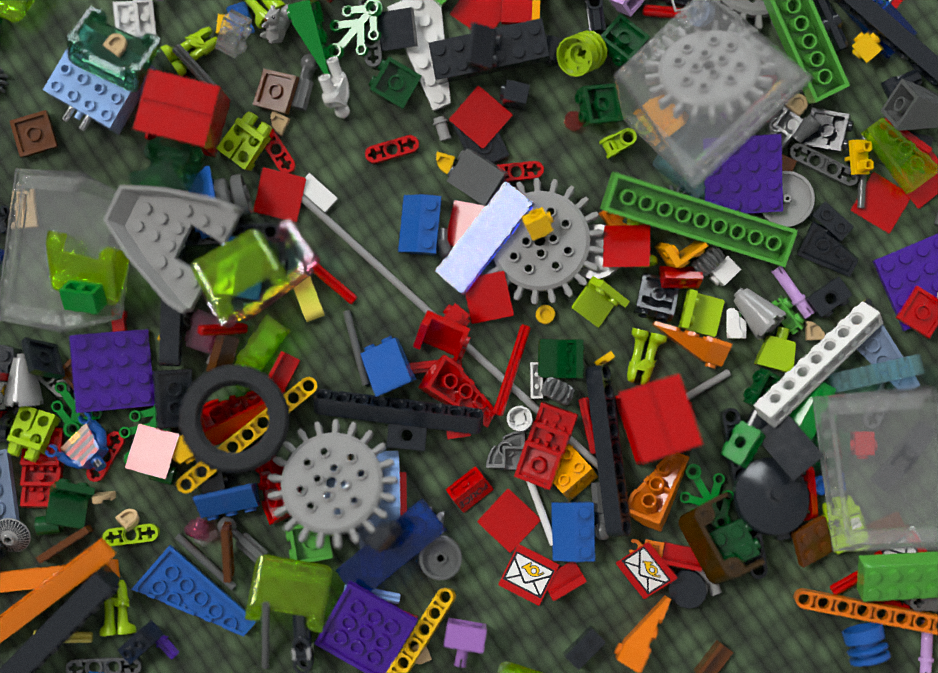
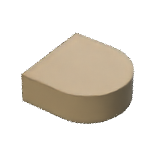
[103,33,128,58]
[784,94,808,116]
[115,509,140,532]
[411,644,432,664]

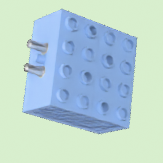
[43,23,157,135]

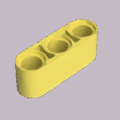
[288,264,325,322]

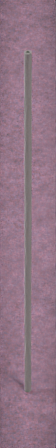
[301,194,598,470]

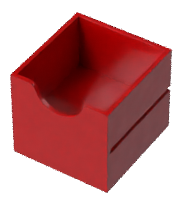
[133,69,231,158]
[614,374,703,465]

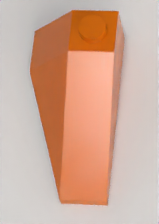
[652,321,732,369]
[628,452,689,532]
[614,595,671,673]

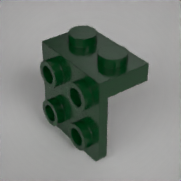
[538,339,584,378]
[45,479,95,529]

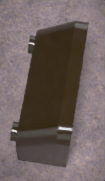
[678,491,765,585]

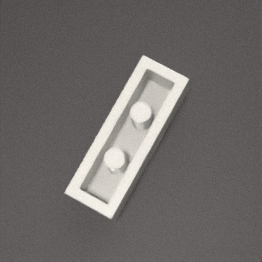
[530,362,543,399]

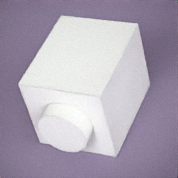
[709,256,741,286]

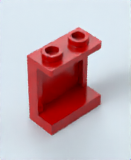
[413,310,471,362]

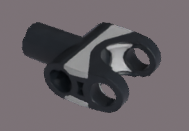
[292,613,315,673]

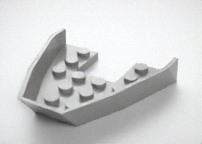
[103,185,244,313]

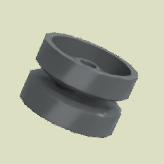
[214,173,252,216]
[419,535,462,580]

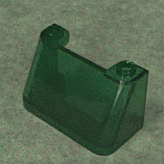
[66,6,161,92]
[128,136,204,192]

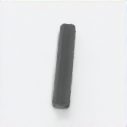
[172,44,217,86]

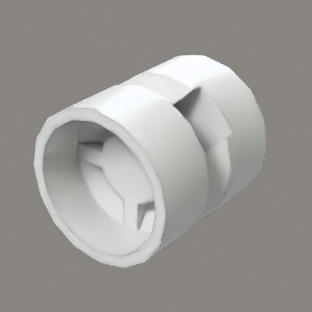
[507,406,532,431]

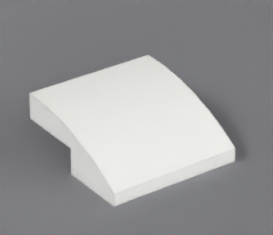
[113,0,156,41]

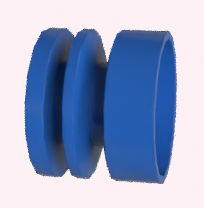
[842,622,891,666]

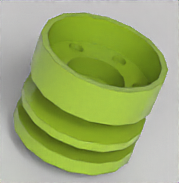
[556,30,607,77]

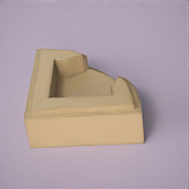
[271,111,290,136]
[805,321,825,340]
[92,491,116,504]

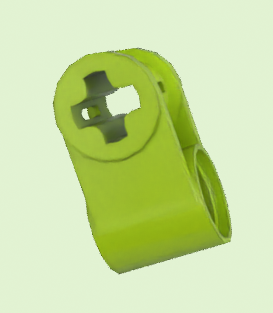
[599,128,637,159]

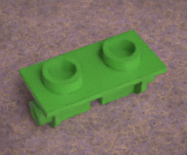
[771,295,805,335]

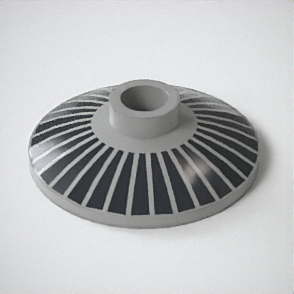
[0,518,31,552]

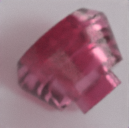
[184,517,209,541]

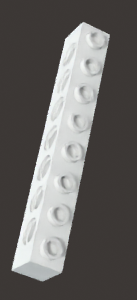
[754,301,883,428]

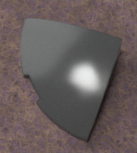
[766,99,803,150]
[486,430,526,470]

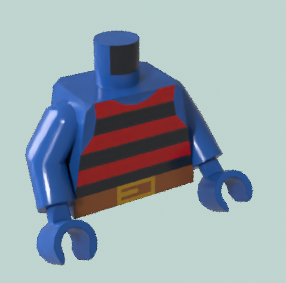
[45,412,109,471]

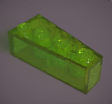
[861,118,938,194]
[234,315,290,393]

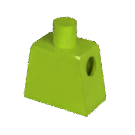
[754,327,796,373]

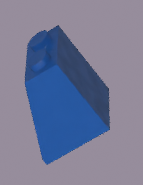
[360,336,416,397]

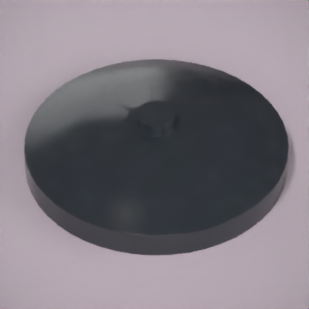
[733,458,809,536]

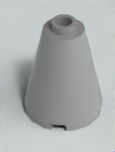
[734,288,787,341]
[3,353,43,406]

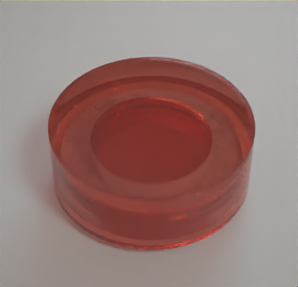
[564,111,583,131]

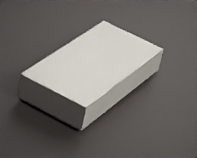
[303,173,338,213]

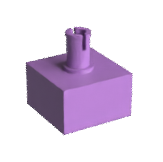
[444,617,487,668]

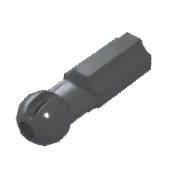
[291,53,319,111]
[591,482,610,540]
[218,517,268,564]

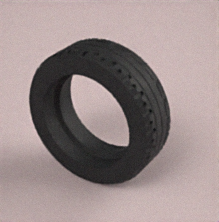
[179,365,289,473]

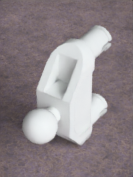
[319,57,350,118]

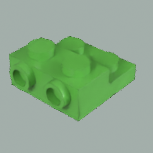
[286,524,333,565]

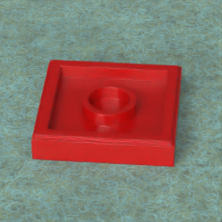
[895,285,938,339]

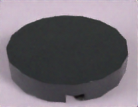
[669,569,708,609]

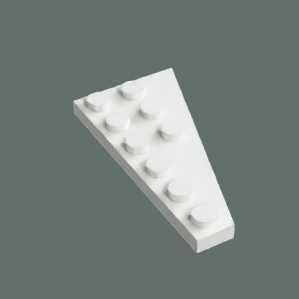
[387,0,451,112]

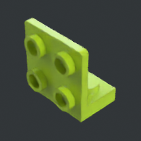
[572,276,630,327]
[678,289,725,337]

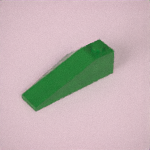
[287,0,331,75]
[789,376,836,441]

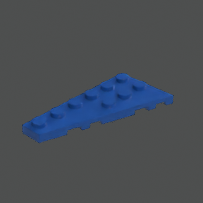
[131,545,257,637]

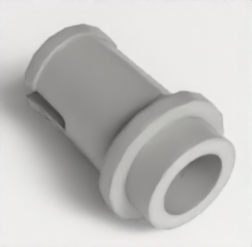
[433,116,452,141]

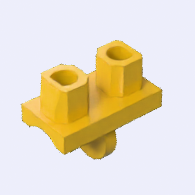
[844,140,874,175]

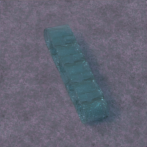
[826,354,925,393]

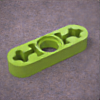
[102,523,160,546]

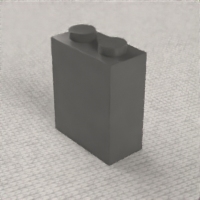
[447,148,509,206]

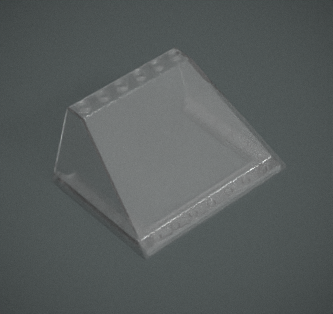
[614,0,813,189]
[0,168,130,332]
[812,387,938,551]

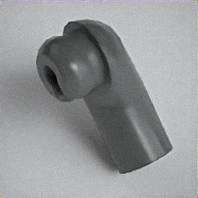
[437,228,452,258]

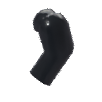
[0,205,10,234]
[1,404,20,427]

